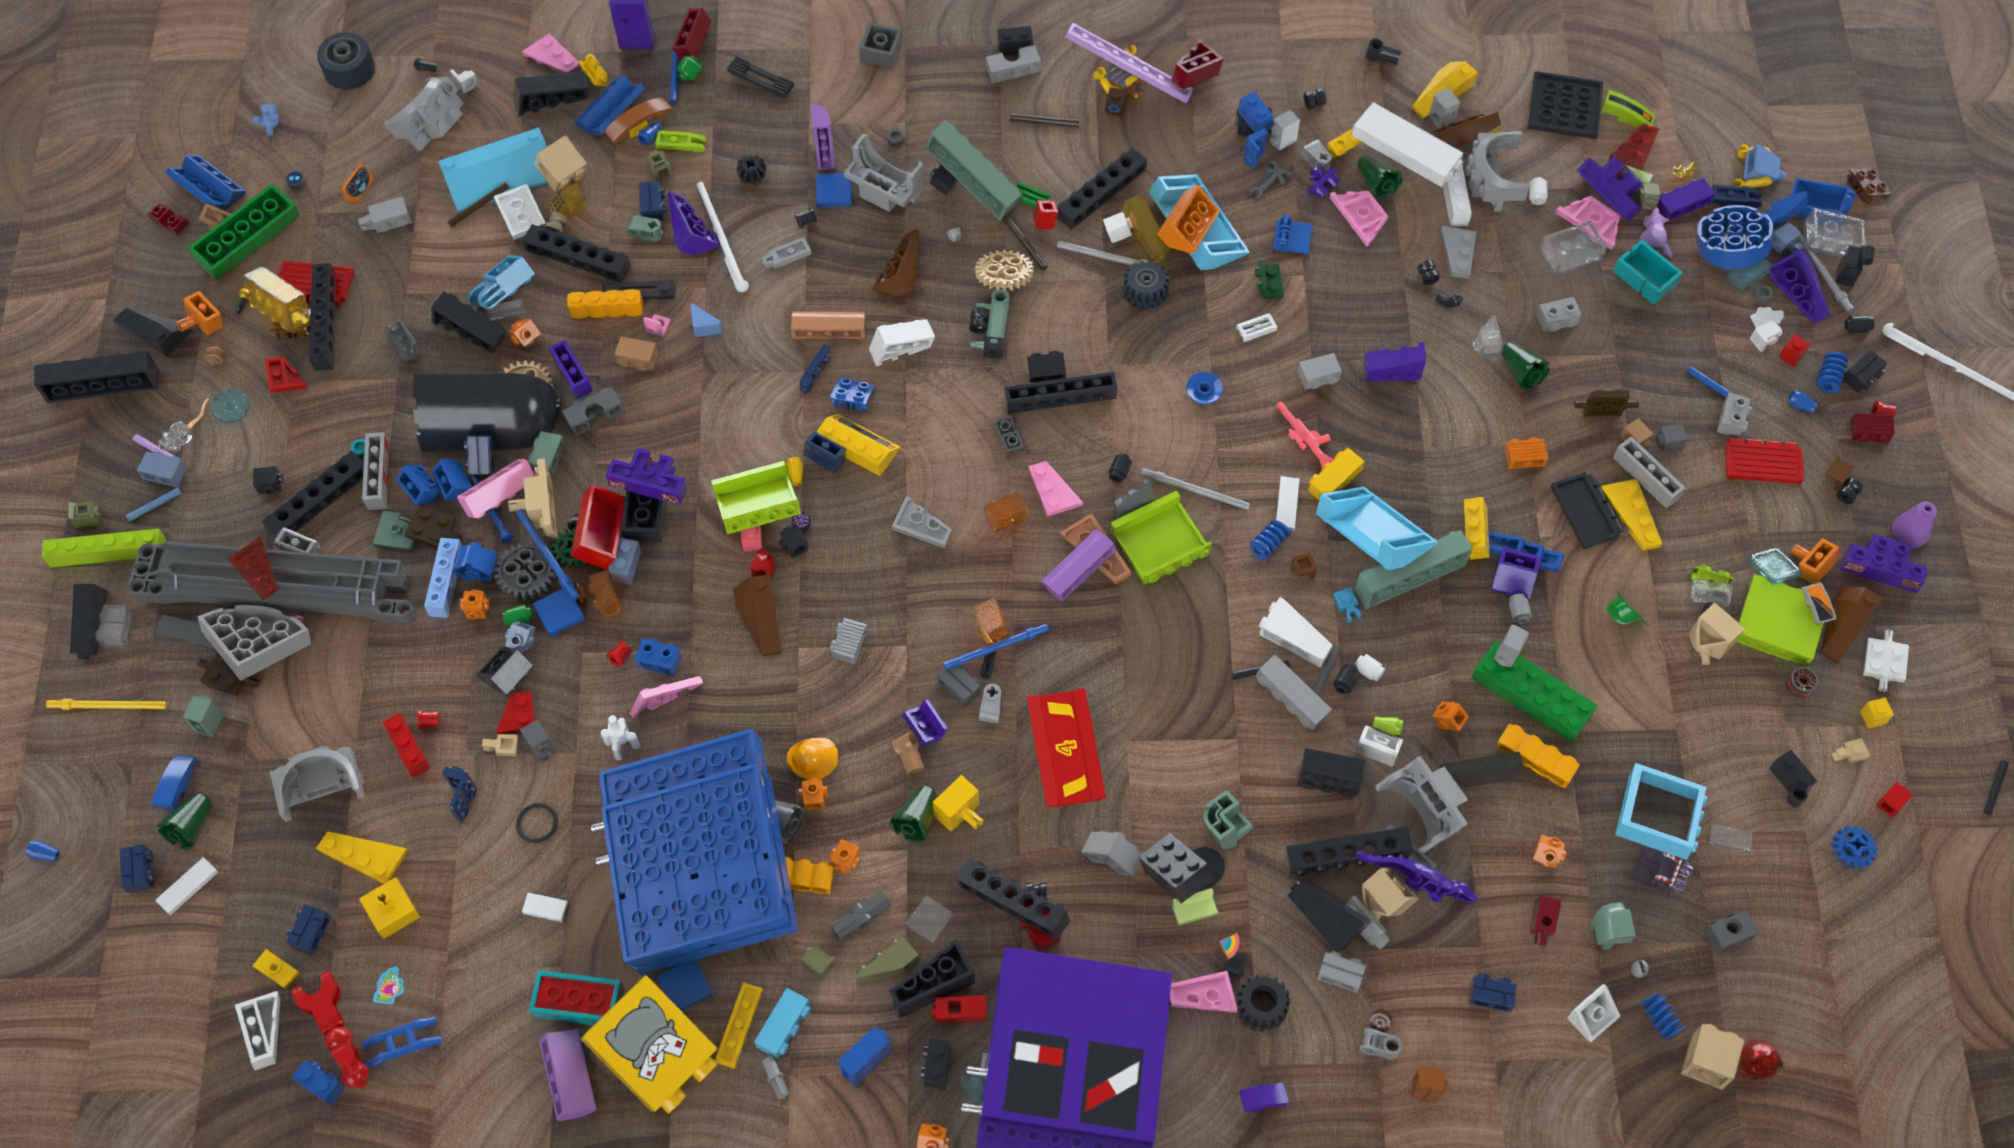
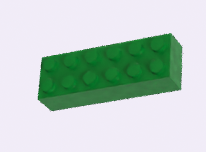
[188,183,300,281]
[1471,640,1598,743]

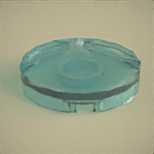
[211,388,250,423]

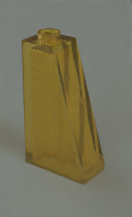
[1120,194,1170,262]

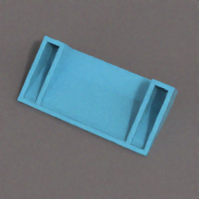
[438,128,548,213]
[1149,175,1249,270]
[1316,487,1438,570]

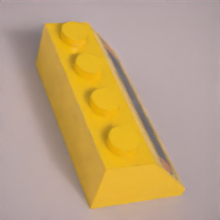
[816,414,900,476]

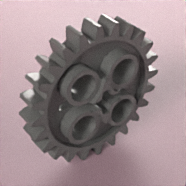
[494,541,556,600]

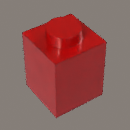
[1033,200,1058,229]
[1779,334,1811,367]
[1876,782,1913,818]

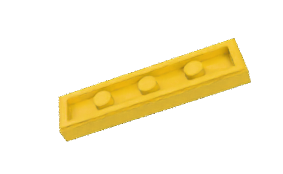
[714,982,763,1069]

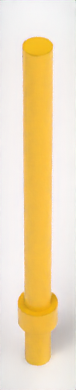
[46,698,167,710]

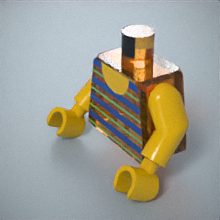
[1093,45,1144,99]

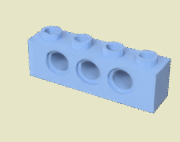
[424,538,462,618]

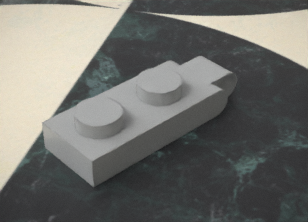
[761,237,811,269]
[1345,896,1389,949]

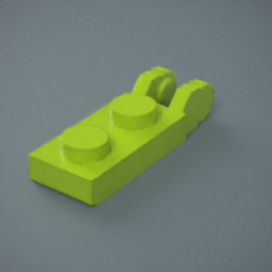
[655,131,706,153]

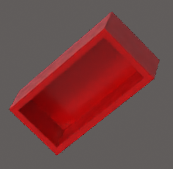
[571,484,625,569]

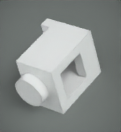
[1750,320,1782,352]

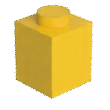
[1860,697,1894,729]

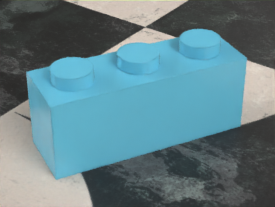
[754,988,811,1059]

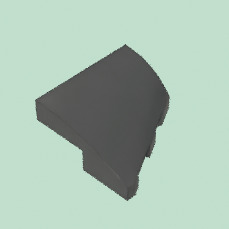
[1114,478,1154,519]

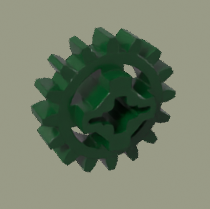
[551,528,586,569]

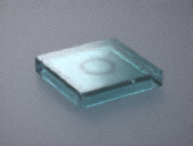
[1747,548,1802,585]

